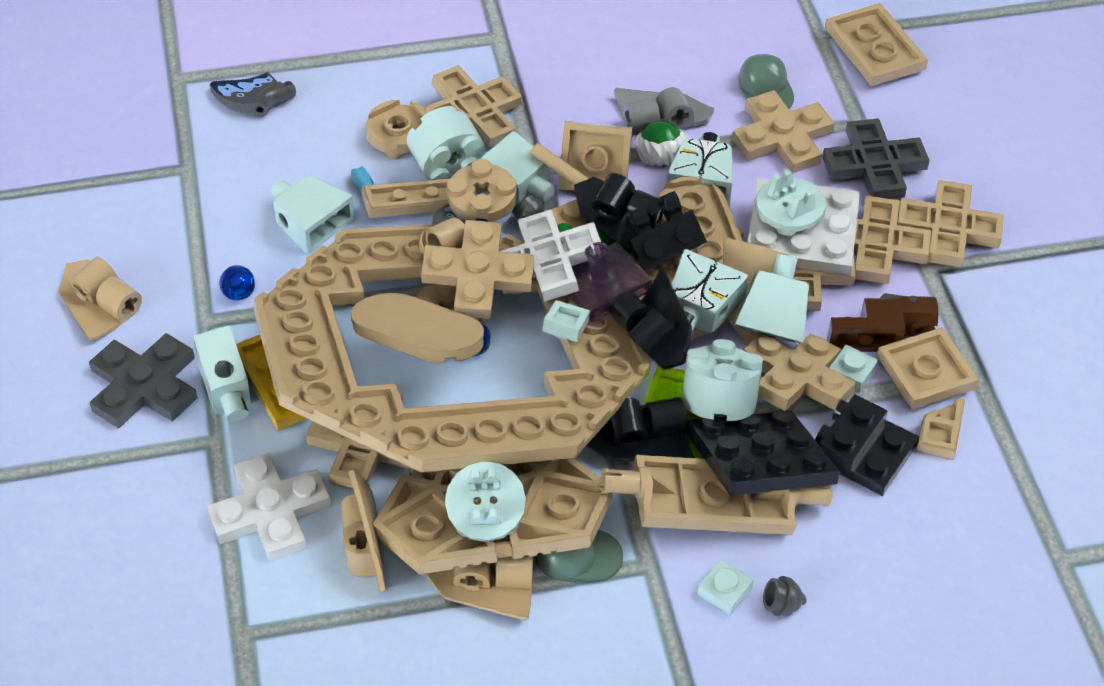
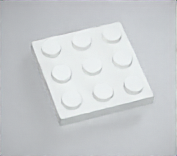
[748,178,860,275]

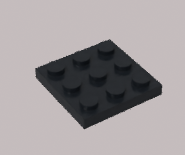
[686,409,840,496]

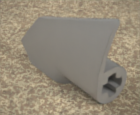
[614,87,714,132]

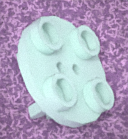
[755,168,826,236]
[445,461,526,542]

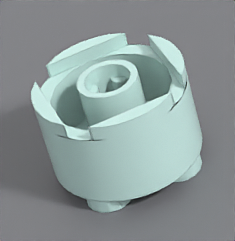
[407,106,485,180]
[682,339,763,421]

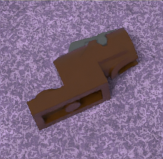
[827,293,939,352]

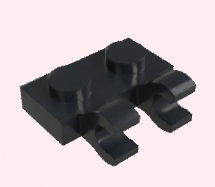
[625,191,707,273]

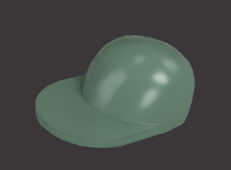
[739,54,794,109]
[536,530,623,582]

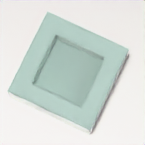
[542,300,590,342]
[829,345,878,393]
[697,559,754,615]

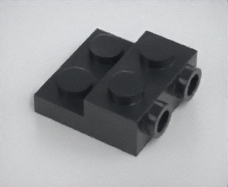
[815,394,920,496]

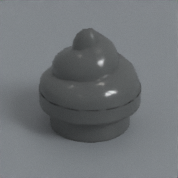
[511,194,545,225]
[763,576,807,617]

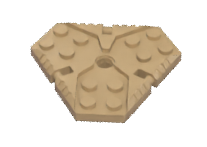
[373,458,613,575]

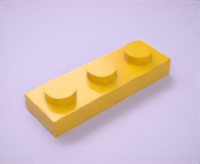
[236,335,308,431]

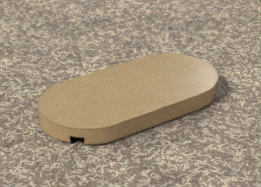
[657,177,743,267]
[351,293,484,363]

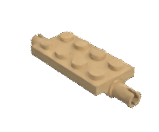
[600,455,833,535]

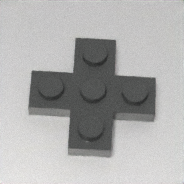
[822,118,930,199]
[89,333,198,428]

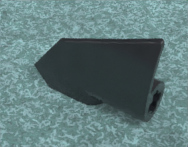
[574,173,665,255]
[610,267,692,370]
[587,397,695,461]

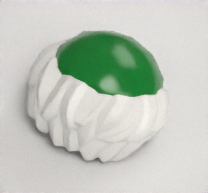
[634,121,688,166]

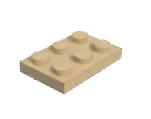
[825,3,928,86]

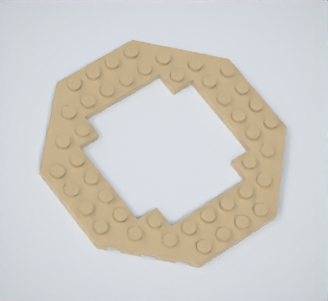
[254,224,651,472]

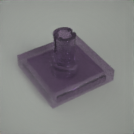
[568,242,652,323]

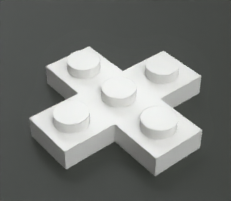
[499,209,605,302]
[207,452,331,562]

